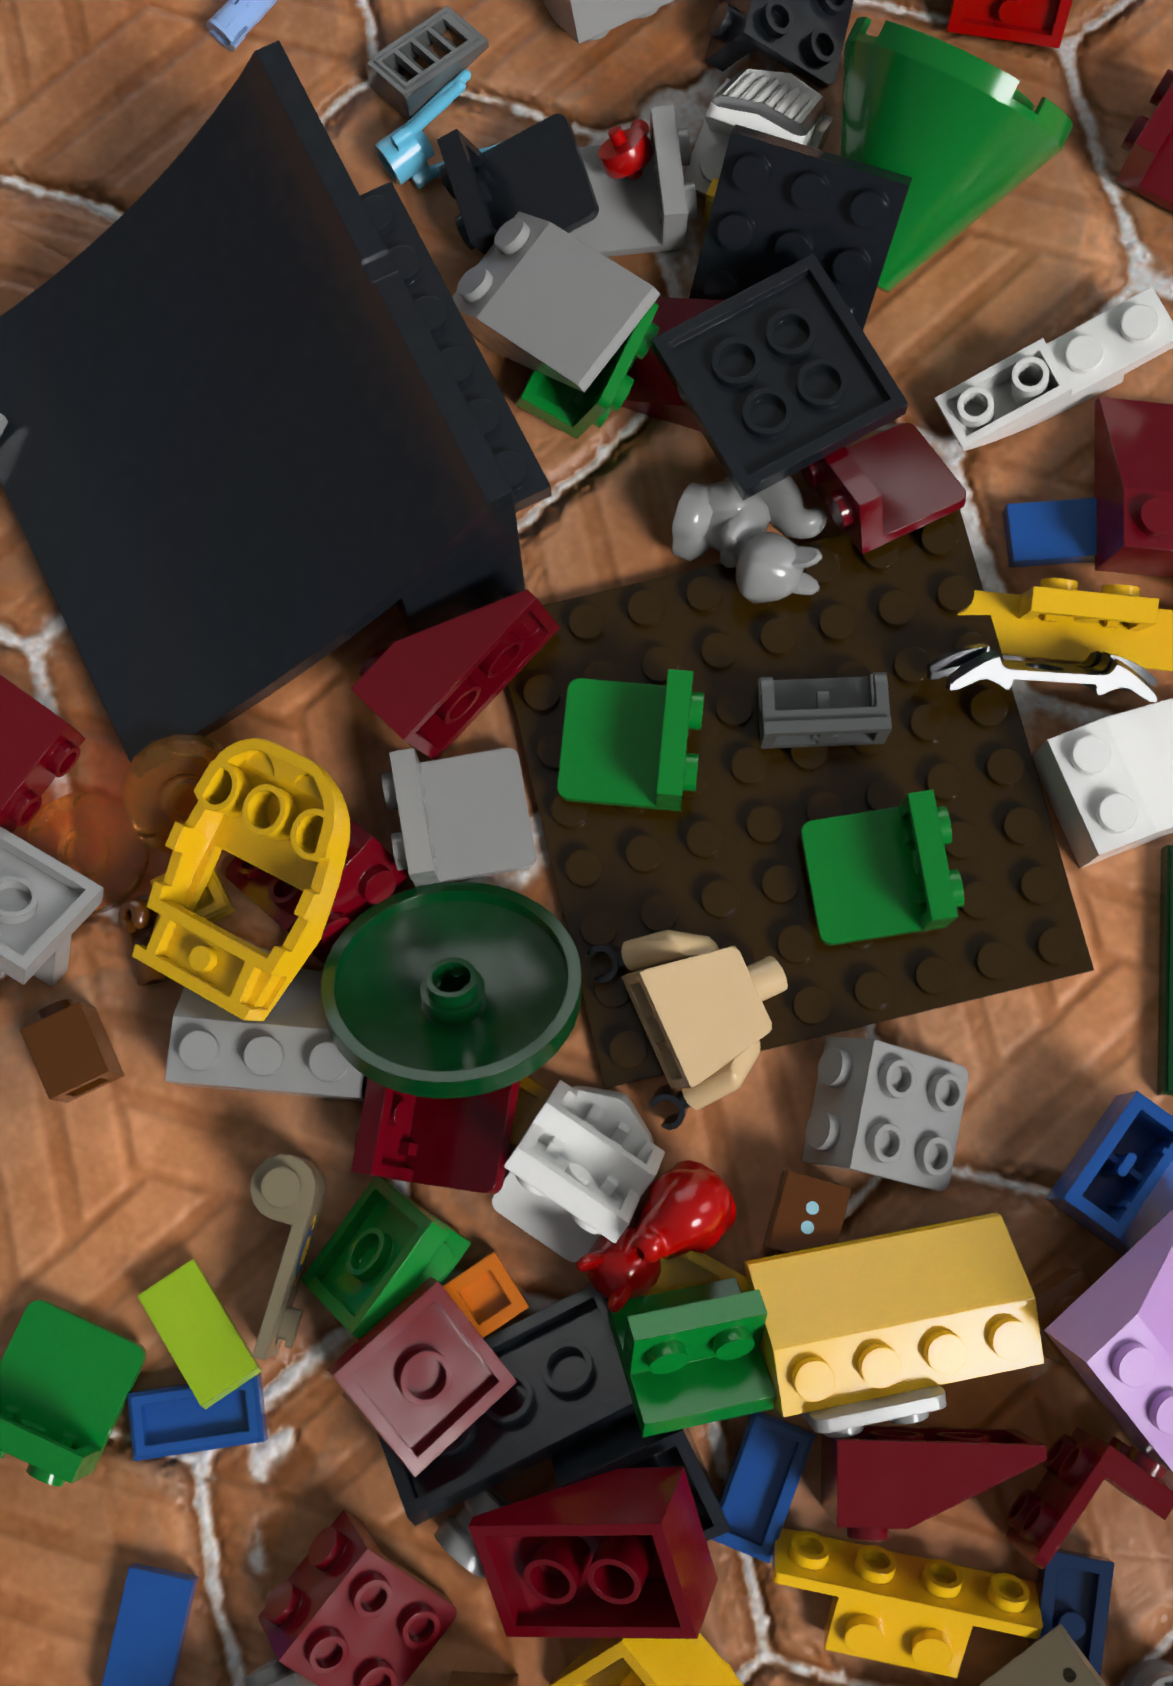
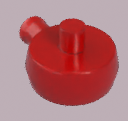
[597,119,653,180]

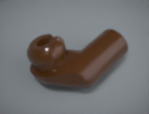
[118,895,170,986]

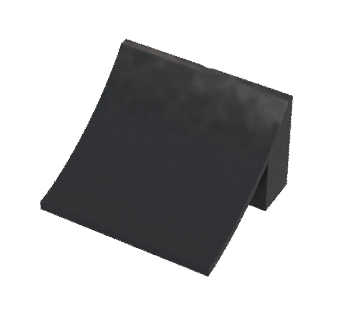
[0,40,552,774]

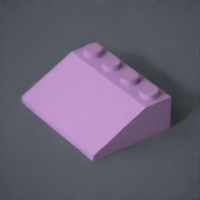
[1044,1210,1173,1491]

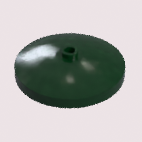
[321,882,582,1098]

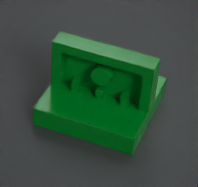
[300,1176,471,1340]
[608,1277,776,1438]

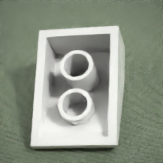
[1032,698,1173,869]

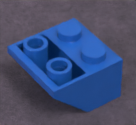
[1045,1091,1173,1256]

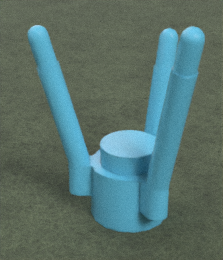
[374,69,502,189]

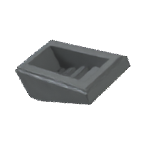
[365,6,489,120]

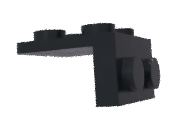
[705,0,854,88]
[437,113,599,255]

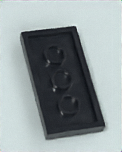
[377,1285,636,1526]

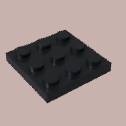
[689,124,912,330]
[652,253,908,501]

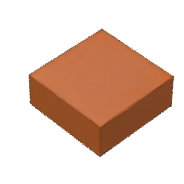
[443,1251,530,1338]

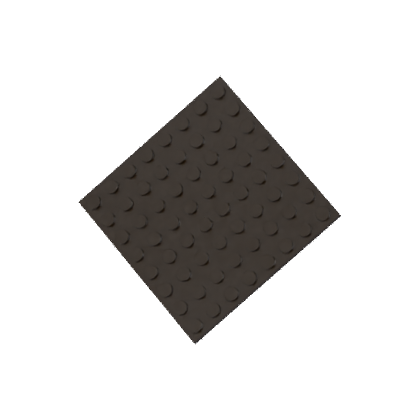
[508,509,1094,1089]

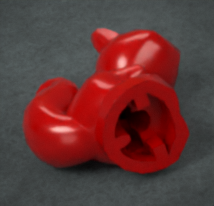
[576,1160,736,1313]

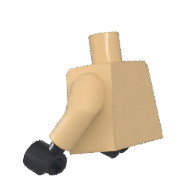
[586,930,788,1130]

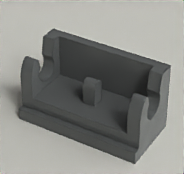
[757,672,892,749]

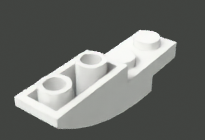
[935,286,1173,452]

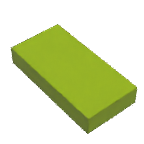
[137,1259,262,1409]

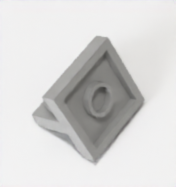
[0,826,104,987]

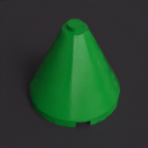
[840,17,1073,293]

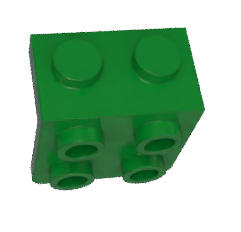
[515,302,659,439]
[557,669,704,812]
[800,789,964,946]
[0,1300,147,1487]

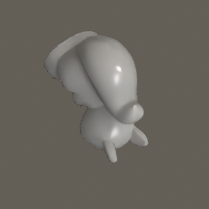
[672,476,827,603]

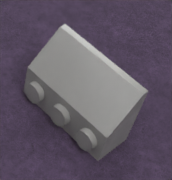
[165,969,367,1102]

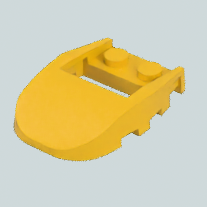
[132,738,350,1021]

